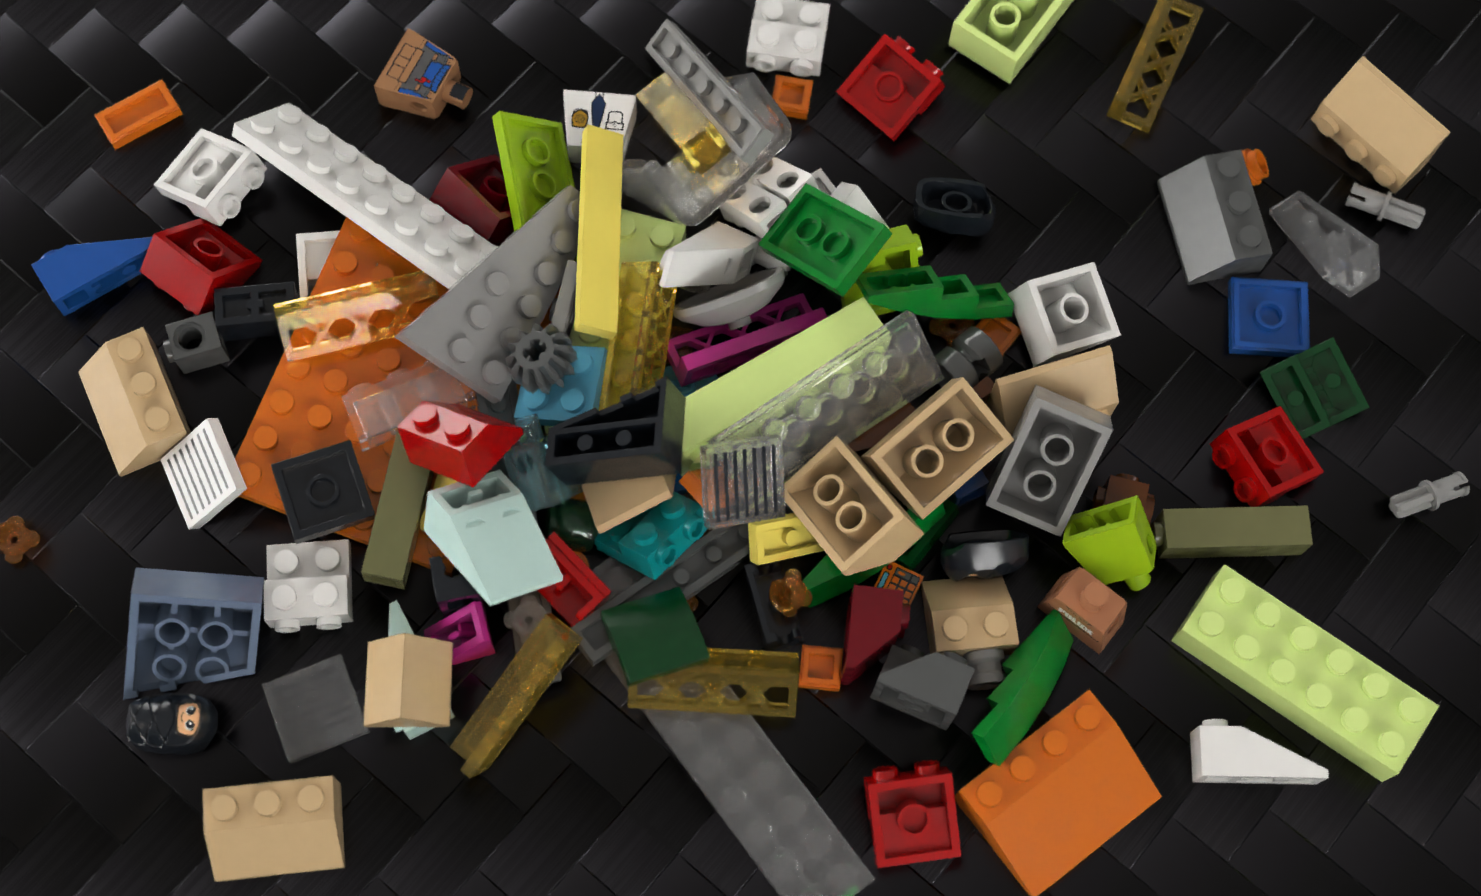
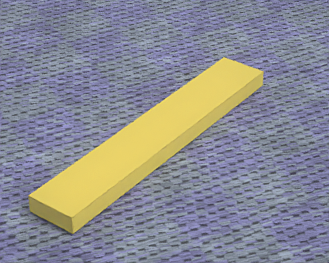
[574,124,623,340]

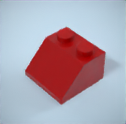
[140,218,262,315]
[397,400,524,488]

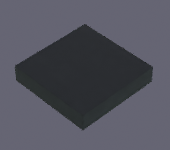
[271,440,375,544]

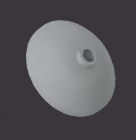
[672,267,786,330]

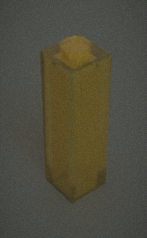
[636,72,732,175]

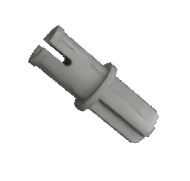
[1345,182,1425,229]
[1389,471,1470,518]

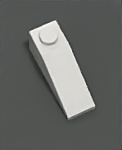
[1190,719,1329,785]

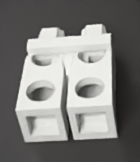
[707,150,819,239]

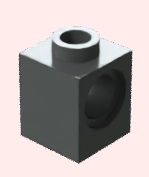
[163,311,230,374]

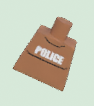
[1037,567,1127,654]

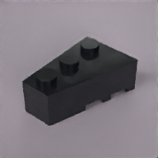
[545,376,686,486]

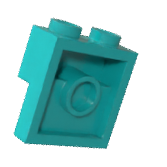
[593,491,709,580]

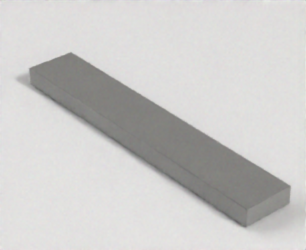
[645,19,775,165]

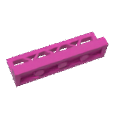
[662,293,827,387]

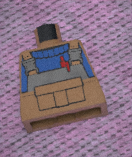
[374,28,473,119]

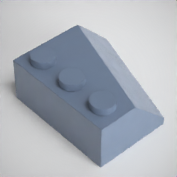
[123,567,264,700]

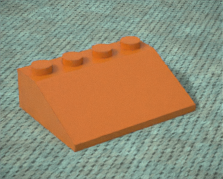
[955,690,1162,896]

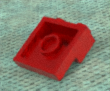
[836,34,946,141]
[1210,406,1324,507]
[863,760,962,868]

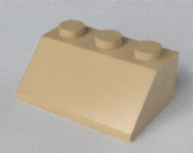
[1311,56,1450,194]
[78,327,191,477]
[986,345,1119,436]
[861,377,1014,520]
[777,436,925,576]
[203,776,345,882]

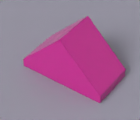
[423,601,496,665]

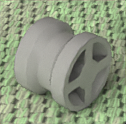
[963,649,1007,690]

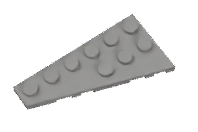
[394,185,580,404]

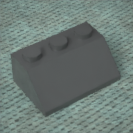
[1157,149,1273,285]

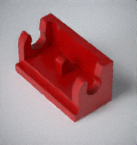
[537,532,612,627]

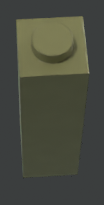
[361,431,434,590]
[1150,505,1313,559]

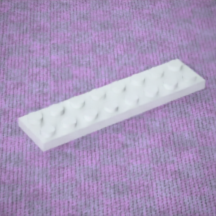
[232,103,498,289]

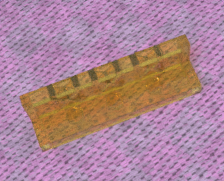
[1107,0,1203,133]
[599,261,677,411]
[273,271,439,362]
[450,613,583,778]
[628,648,799,717]

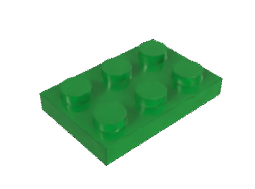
[758,183,892,297]

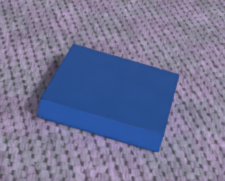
[1228,277,1310,357]

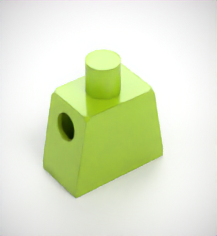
[1062,495,1157,591]

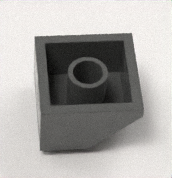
[870,644,975,730]

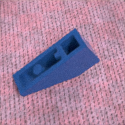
[31,237,152,316]

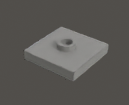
[549,260,577,337]

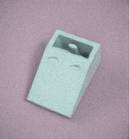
[423,470,563,606]

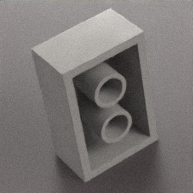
[986,385,1113,537]

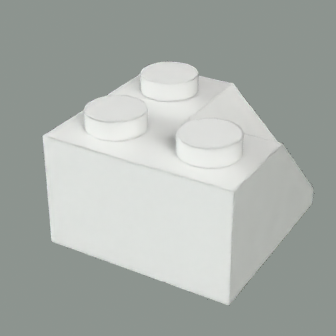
[1008,262,1121,367]

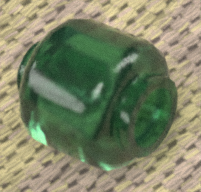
[544,498,599,552]

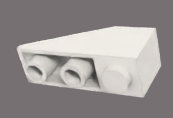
[659,222,760,288]

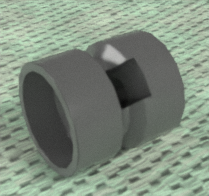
[928,326,1004,388]

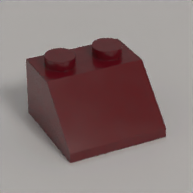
[429,154,514,247]
[840,585,910,685]

